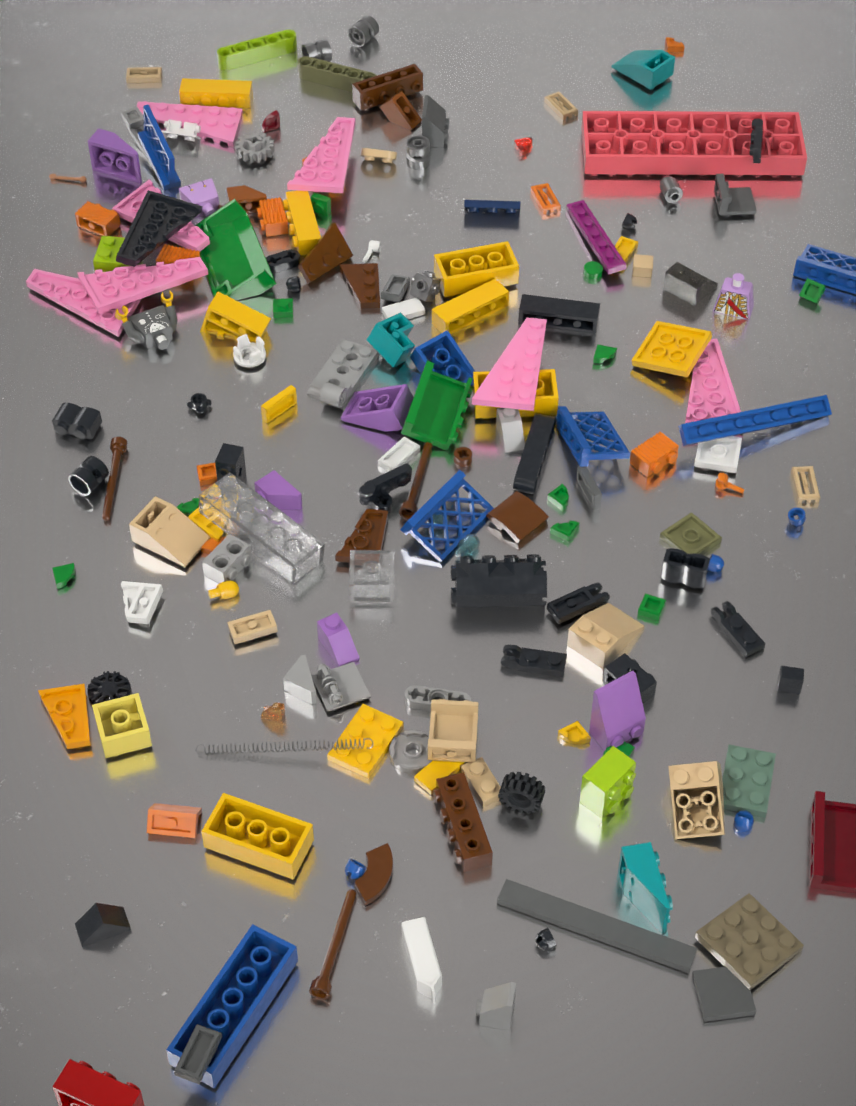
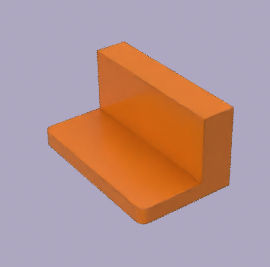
[147,803,202,838]

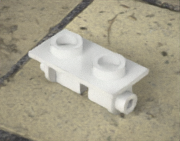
[162,119,201,142]

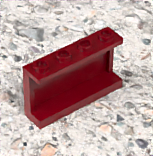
[810,791,856,894]

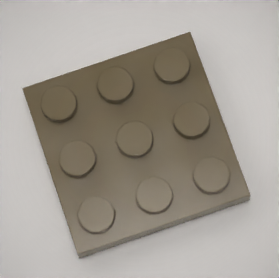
[695,893,804,990]

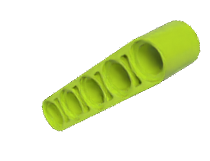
[217,29,297,71]

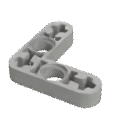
[405,685,471,711]

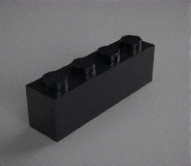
[518,294,600,334]

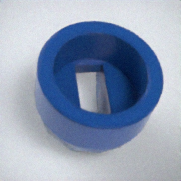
[788,508,806,527]
[708,554,724,572]
[734,810,754,832]
[344,858,367,880]

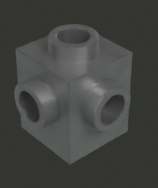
[409,270,441,302]

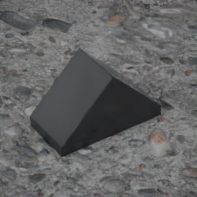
[75,903,131,947]

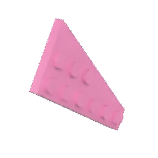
[137,101,243,148]
[472,318,547,411]

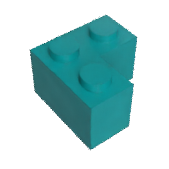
[366,312,416,367]

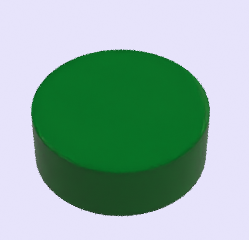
[583,261,603,279]

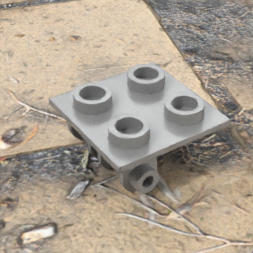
[312,662,371,712]

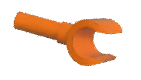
[715,473,745,494]

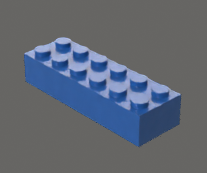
[166,924,298,1088]

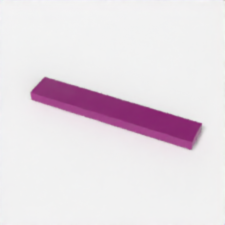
[566,200,626,275]

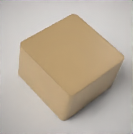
[632,254,654,278]

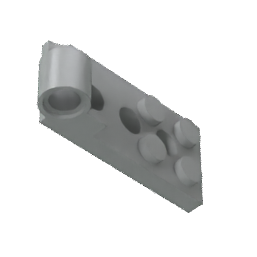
[307,339,379,408]

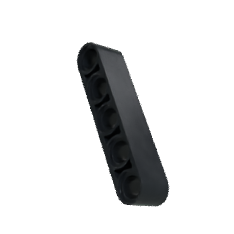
[513,413,556,494]

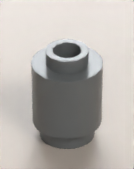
[660,176,683,203]

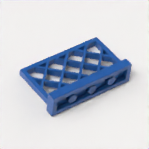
[138,105,181,191]
[793,244,856,294]
[556,406,630,467]
[400,470,494,563]

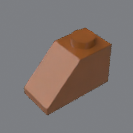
[380,91,422,130]
[226,185,267,214]

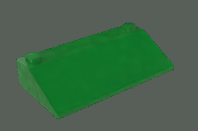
[195,199,276,300]

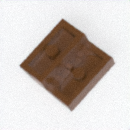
[486,491,549,544]

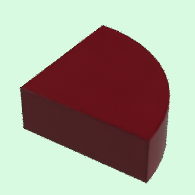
[262,110,280,133]

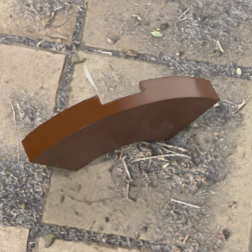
[354,843,393,906]

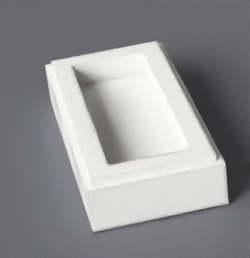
[382,298,425,319]
[378,437,420,471]

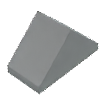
[283,655,317,705]

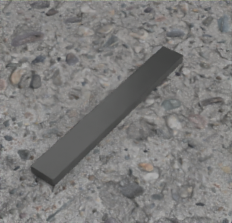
[497,879,697,974]

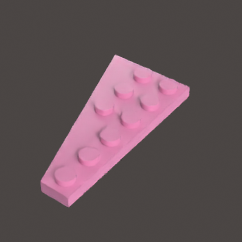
[287,117,356,193]
[112,179,210,252]
[77,257,208,314]
[26,269,141,337]
[685,338,741,423]

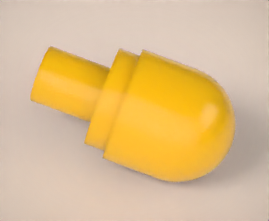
[208,580,239,600]

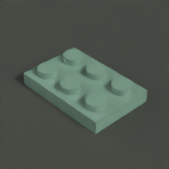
[722,744,776,818]

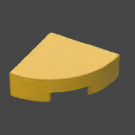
[558,721,591,745]

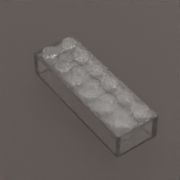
[199,472,325,584]

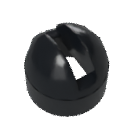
[622,213,637,230]
[286,276,301,292]
[535,928,557,951]

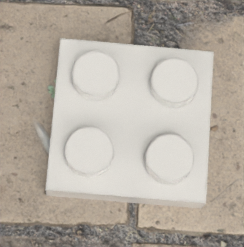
[694,436,742,473]

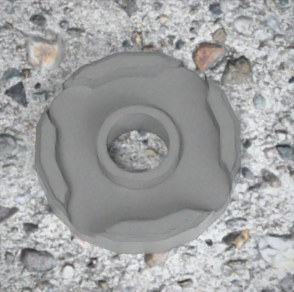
[389,730,433,774]

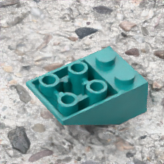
[611,50,675,89]
[618,842,673,934]

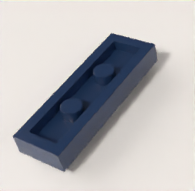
[464,200,521,214]

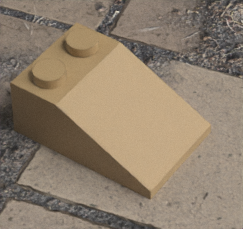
[567,603,645,669]

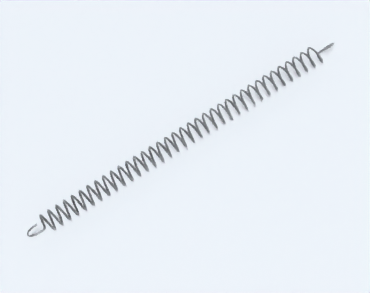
[196,738,374,755]

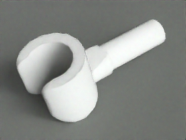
[362,240,381,263]

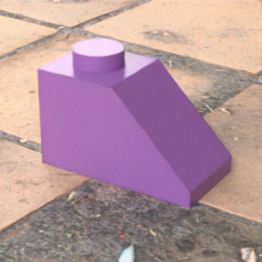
[254,470,302,510]
[317,612,360,667]

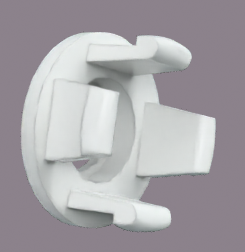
[233,334,266,367]

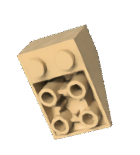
[129,496,210,567]
[668,761,725,839]

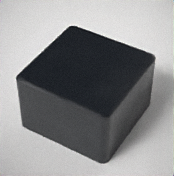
[777,666,804,694]

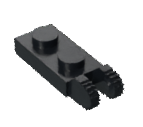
[750,119,763,163]
[359,463,412,506]
[546,582,610,624]
[711,601,765,657]
[501,644,567,677]

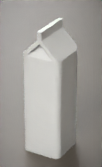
[401,917,442,1004]

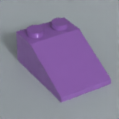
[88,128,142,184]
[341,384,413,432]
[589,671,646,751]

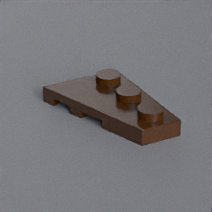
[298,222,354,283]
[340,263,380,309]
[335,509,388,566]

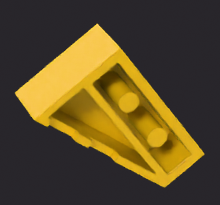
[200,292,271,343]

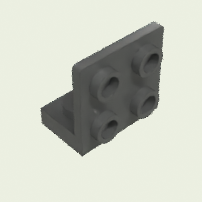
[714,174,757,216]

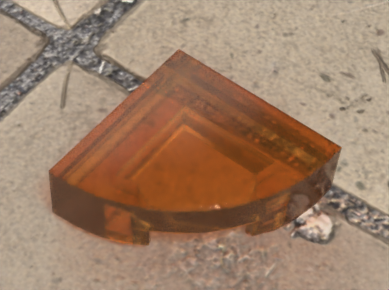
[261,703,285,724]

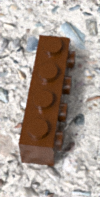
[352,64,423,110]
[433,772,493,872]

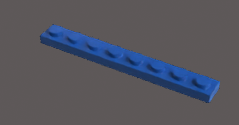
[678,395,832,446]

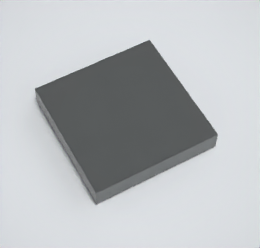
[692,967,756,1022]

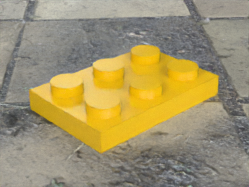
[327,704,404,779]

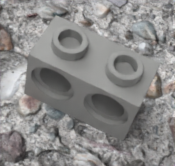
[202,534,252,584]

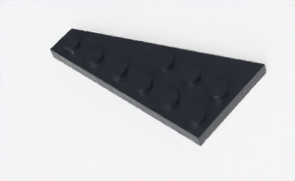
[116,190,202,267]

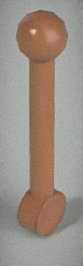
[49,173,87,183]

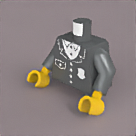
[115,291,178,350]

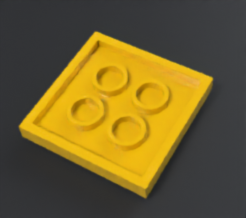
[631,321,712,377]

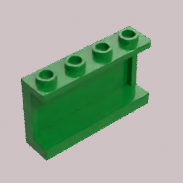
[401,361,474,451]

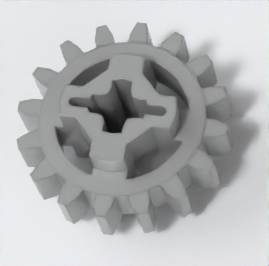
[235,131,274,163]

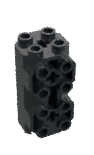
[451,554,547,607]

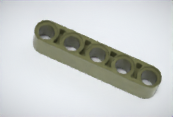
[298,56,377,92]

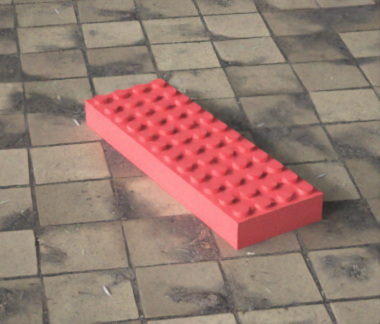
[581,111,807,176]

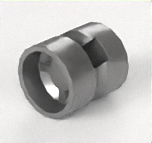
[348,15,379,47]
[301,39,332,61]
[406,135,430,170]

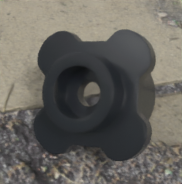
[187,393,212,413]

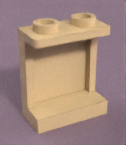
[428,699,479,763]

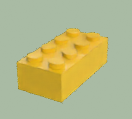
[434,241,519,297]
[473,369,559,418]
[201,793,314,880]

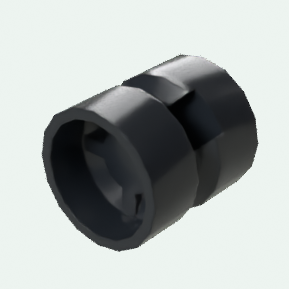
[68,456,109,496]

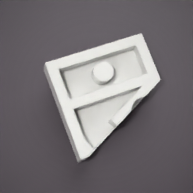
[121,581,164,624]

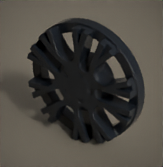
[87,671,132,705]

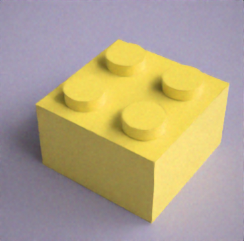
[92,693,152,758]

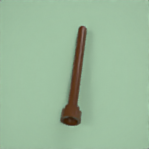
[102,437,128,521]
[399,442,432,520]
[309,889,356,999]

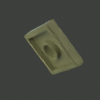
[660,512,722,555]

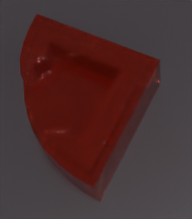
[514,137,532,156]

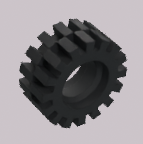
[498,772,546,814]

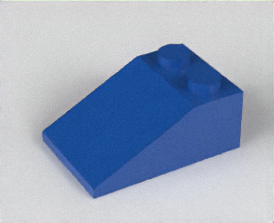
[410,330,475,386]

